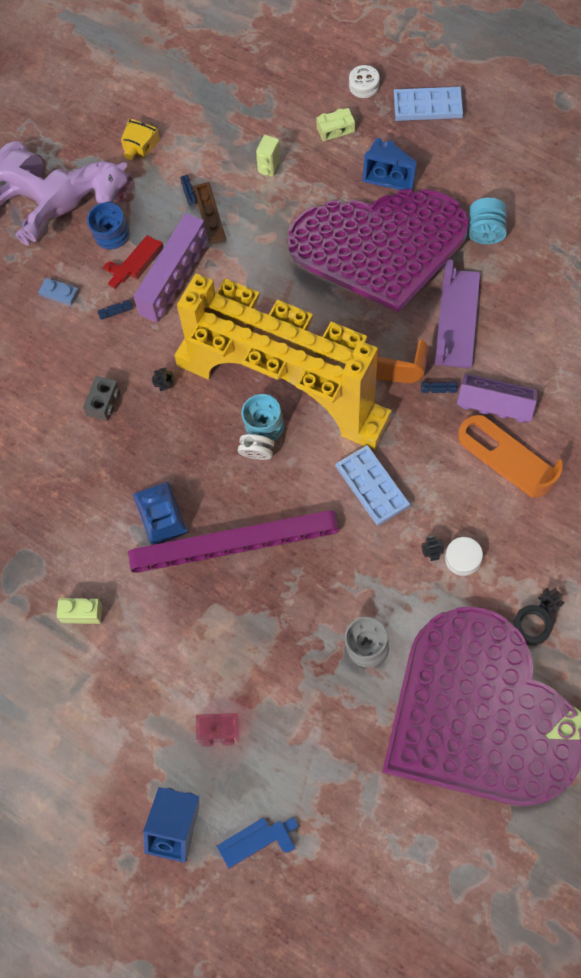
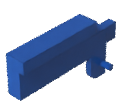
[216,817,298,869]

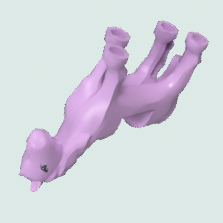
[0,141,130,246]

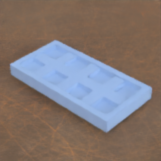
[393,87,463,121]
[335,445,410,527]

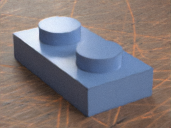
[38,278,79,306]

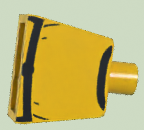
[121,118,160,160]

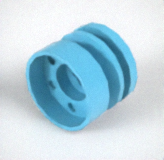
[469,198,507,244]
[241,394,285,441]

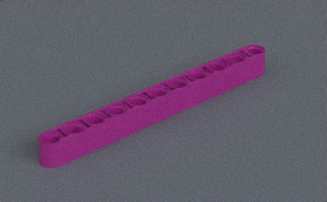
[128,510,339,573]

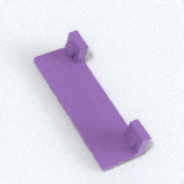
[435,260,480,368]

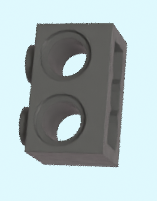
[83,376,121,421]

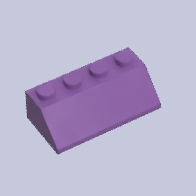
[457,374,538,423]

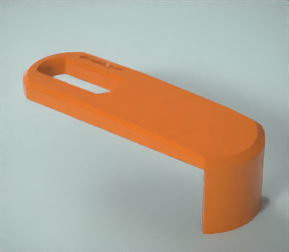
[376,339,429,383]
[458,415,563,498]

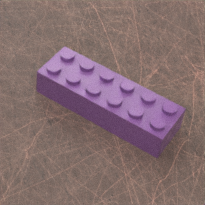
[133,213,208,323]

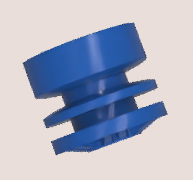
[87,202,130,250]

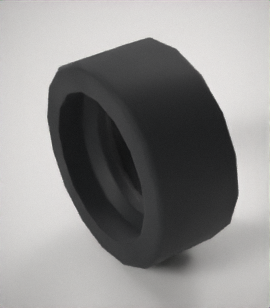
[513,605,553,646]

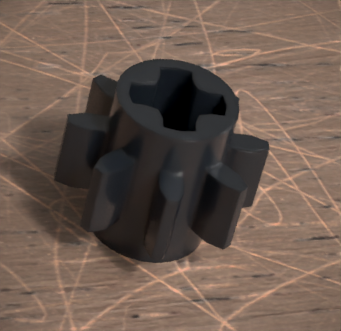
[152,367,175,391]
[421,535,444,561]
[538,588,565,613]

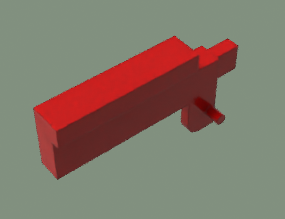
[103,235,164,289]

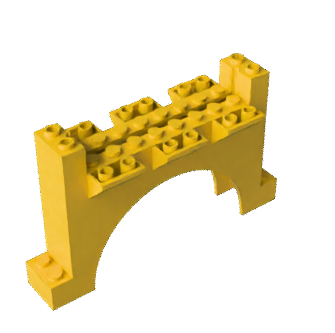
[174,273,392,451]

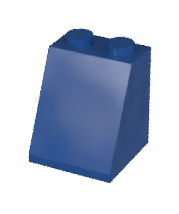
[143,787,199,863]

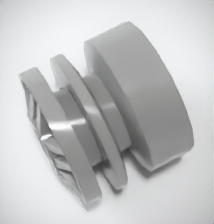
[344,617,389,668]

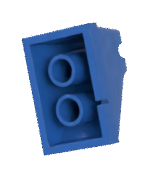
[362,138,417,191]
[133,481,188,545]

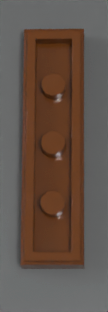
[193,182,226,245]

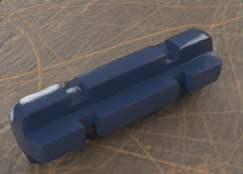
[180,175,197,206]
[97,300,133,320]
[421,382,457,393]

